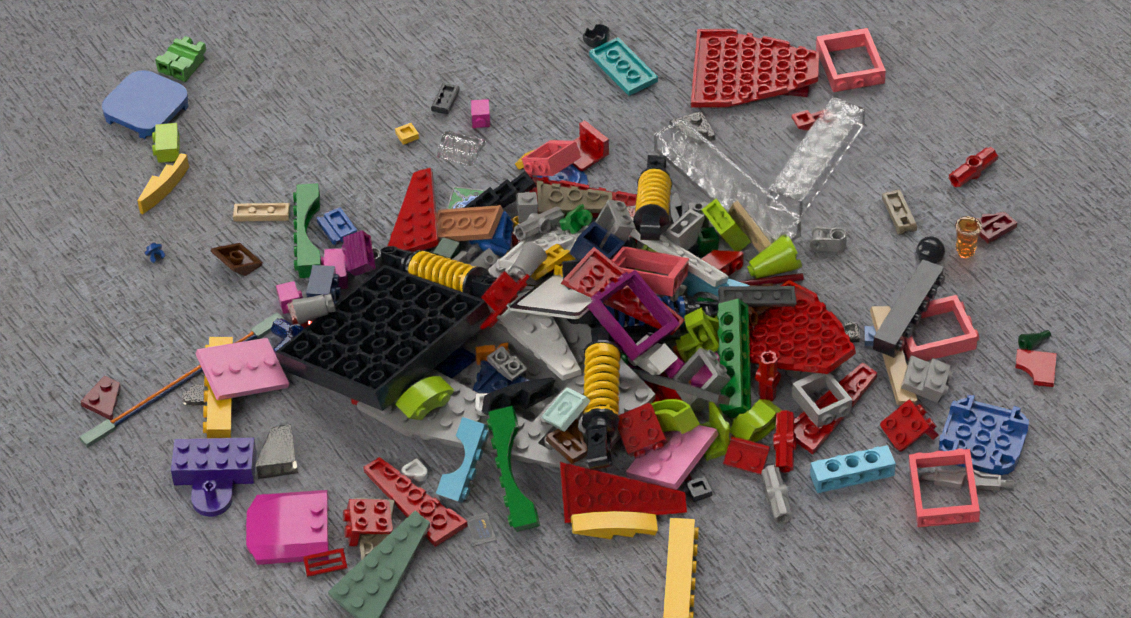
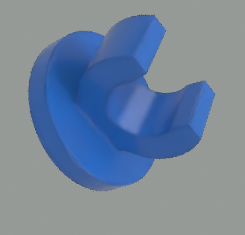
[145,243,165,263]

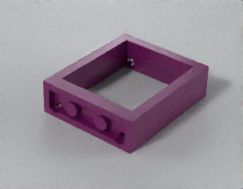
[587,270,680,362]

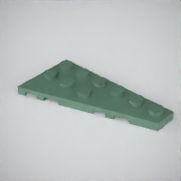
[328,511,430,618]

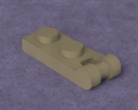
[882,189,917,235]

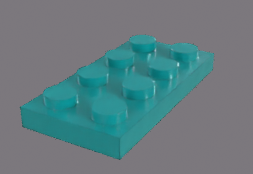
[589,37,658,96]

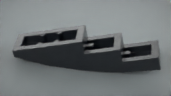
[463,171,537,208]
[482,377,555,416]

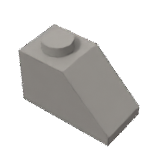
[516,192,538,222]
[665,209,704,250]

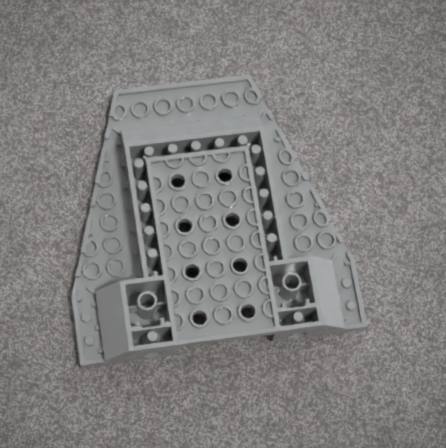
[357,258,655,469]

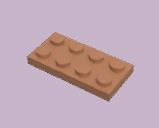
[437,205,504,242]

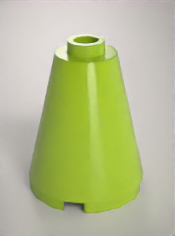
[747,234,802,279]

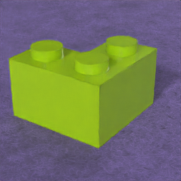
[676,308,719,364]

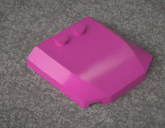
[246,490,329,565]

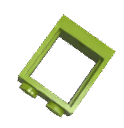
[702,198,751,251]

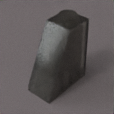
[256,424,298,479]

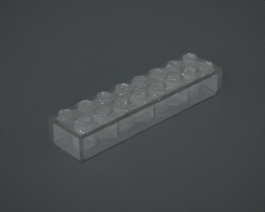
[768,97,865,217]

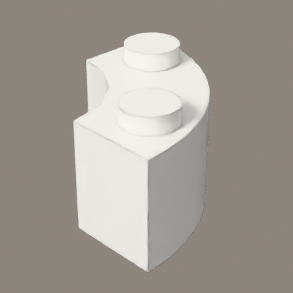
[628,334,678,375]

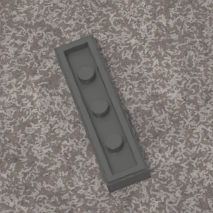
[718,286,796,307]

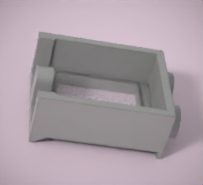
[595,200,635,248]

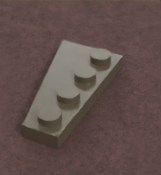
[537,181,612,214]

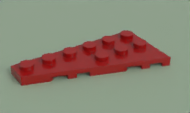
[387,167,439,252]
[561,247,685,335]

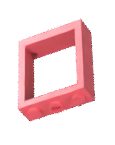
[816,28,886,92]
[611,246,689,297]
[903,295,979,361]
[909,449,980,527]

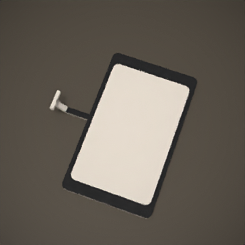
[505,265,592,319]

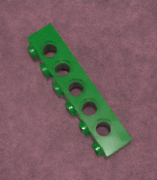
[717,298,751,418]

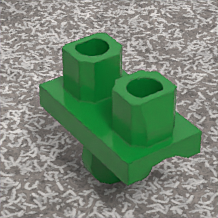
[559,204,593,234]

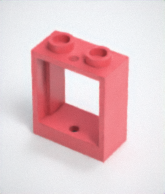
[521,140,581,176]

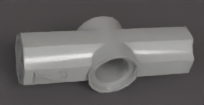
[514,206,564,241]
[762,465,792,524]

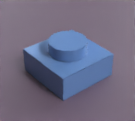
[864,326,876,346]

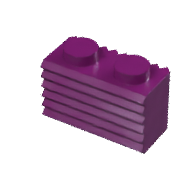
[342,230,376,276]

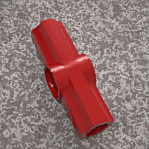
[948,146,998,188]
[755,351,781,402]
[773,410,797,473]

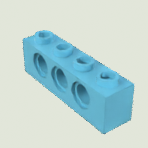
[810,445,896,493]

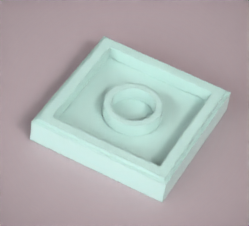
[541,387,590,432]

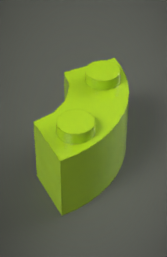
[395,376,454,420]
[651,399,700,434]
[730,399,782,443]

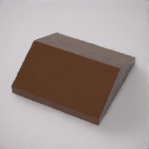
[211,243,263,276]

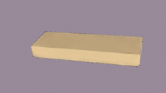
[728,200,771,253]
[233,203,290,221]

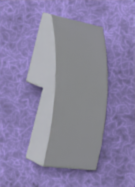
[487,346,527,381]

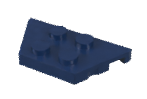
[473,360,530,394]

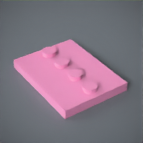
[196,338,289,400]
[626,425,718,490]

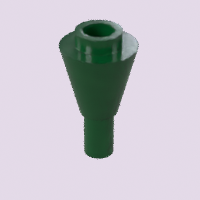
[1018,330,1051,350]

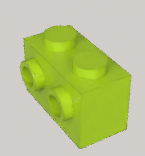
[152,123,180,163]

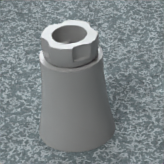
[508,242,547,282]
[292,294,336,325]

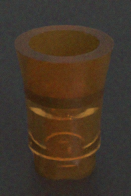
[955,216,982,258]

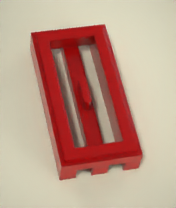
[303,548,348,577]

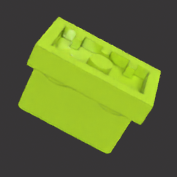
[700,401,731,461]

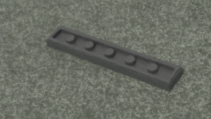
[630,367,730,405]

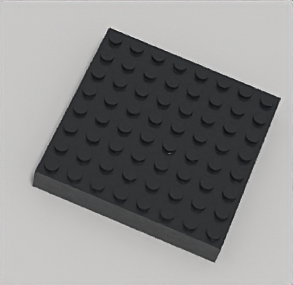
[275,265,491,411]

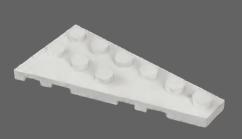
[499,223,589,269]
[488,291,581,380]

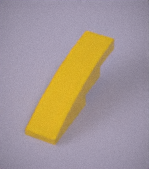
[137,153,189,214]
[571,511,658,539]

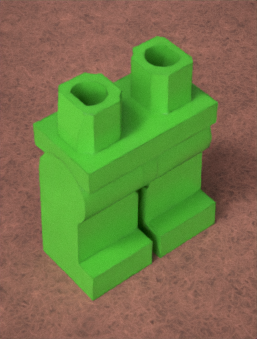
[155,36,207,82]

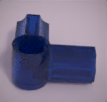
[271,318,304,359]

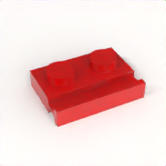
[723,436,770,476]

